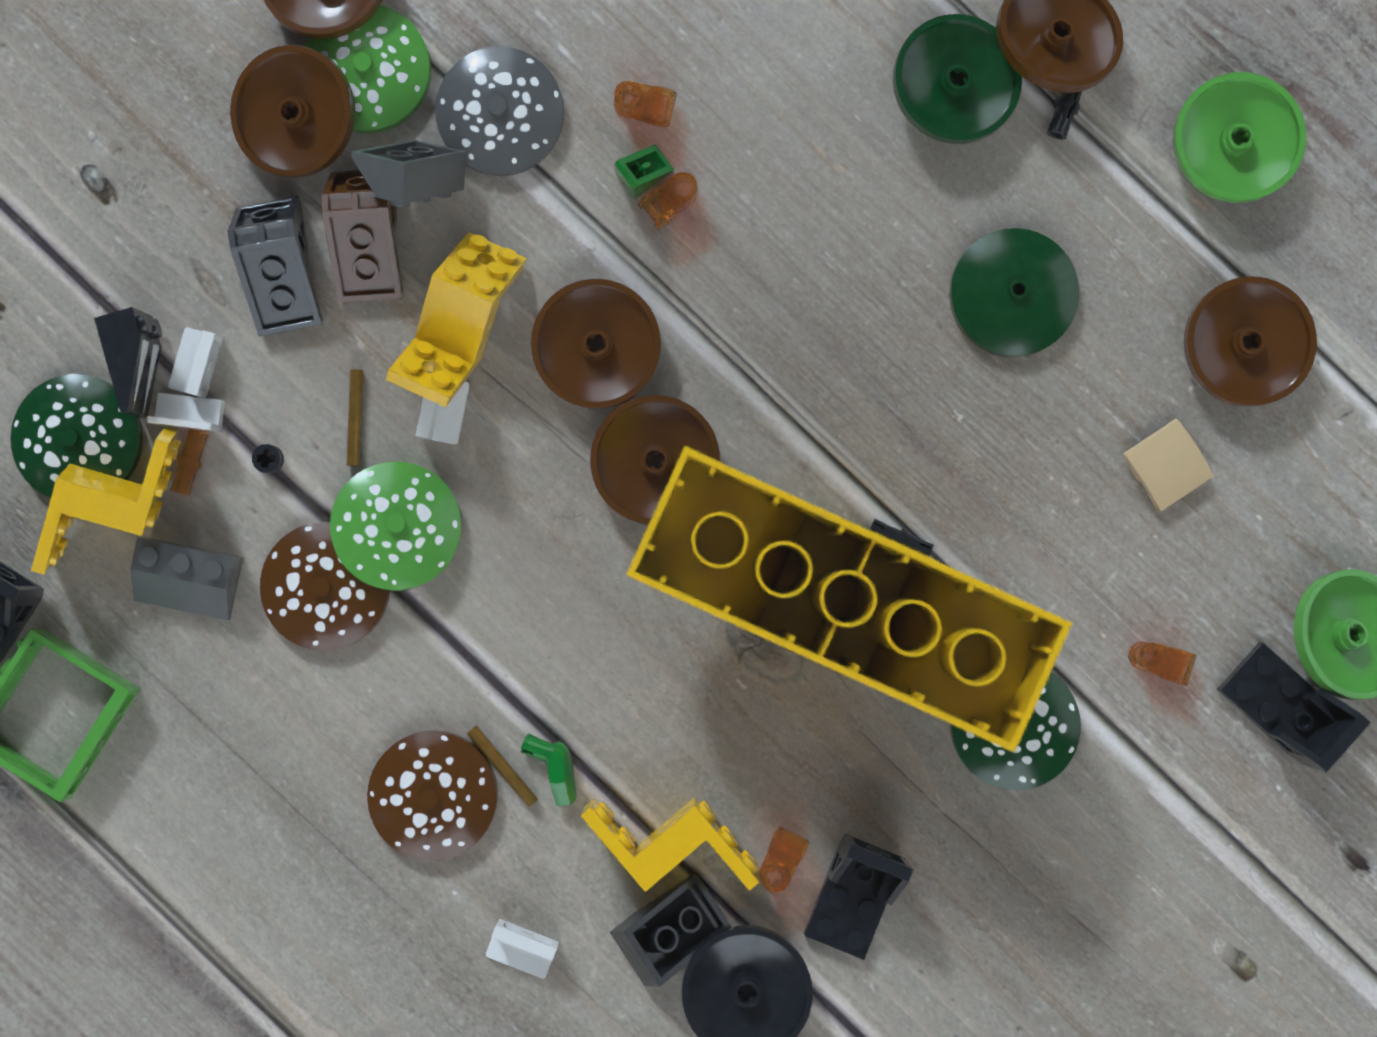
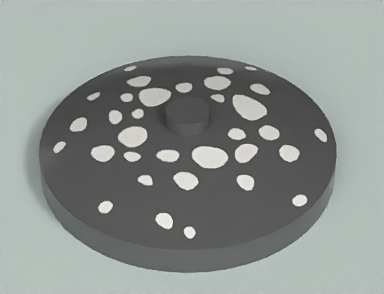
[435,46,564,176]

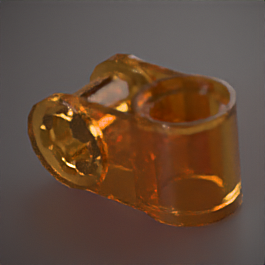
[614,81,677,127]
[637,172,698,231]
[1128,641,1197,686]
[759,826,809,893]

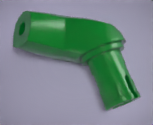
[520,733,577,806]

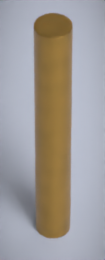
[346,369,363,466]
[466,725,538,807]

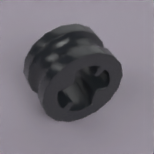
[252,444,284,474]

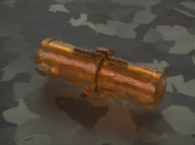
[170,429,209,496]

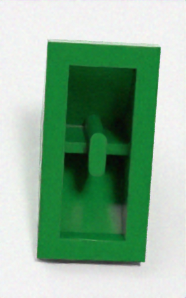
[614,144,675,199]

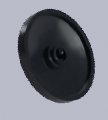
[682,925,813,1037]

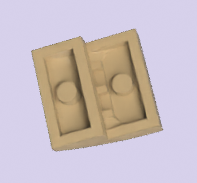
[1123,419,1214,511]

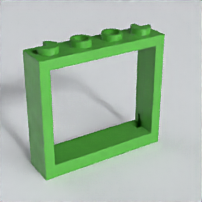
[0,628,140,802]

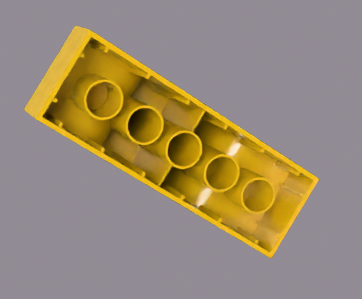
[626,446,1073,753]

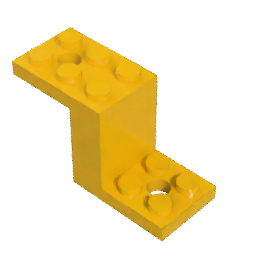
[386,232,527,407]
[31,426,181,575]
[581,797,760,892]

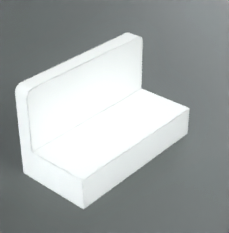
[168,327,224,398]
[415,372,470,445]
[147,393,225,433]
[486,919,559,979]

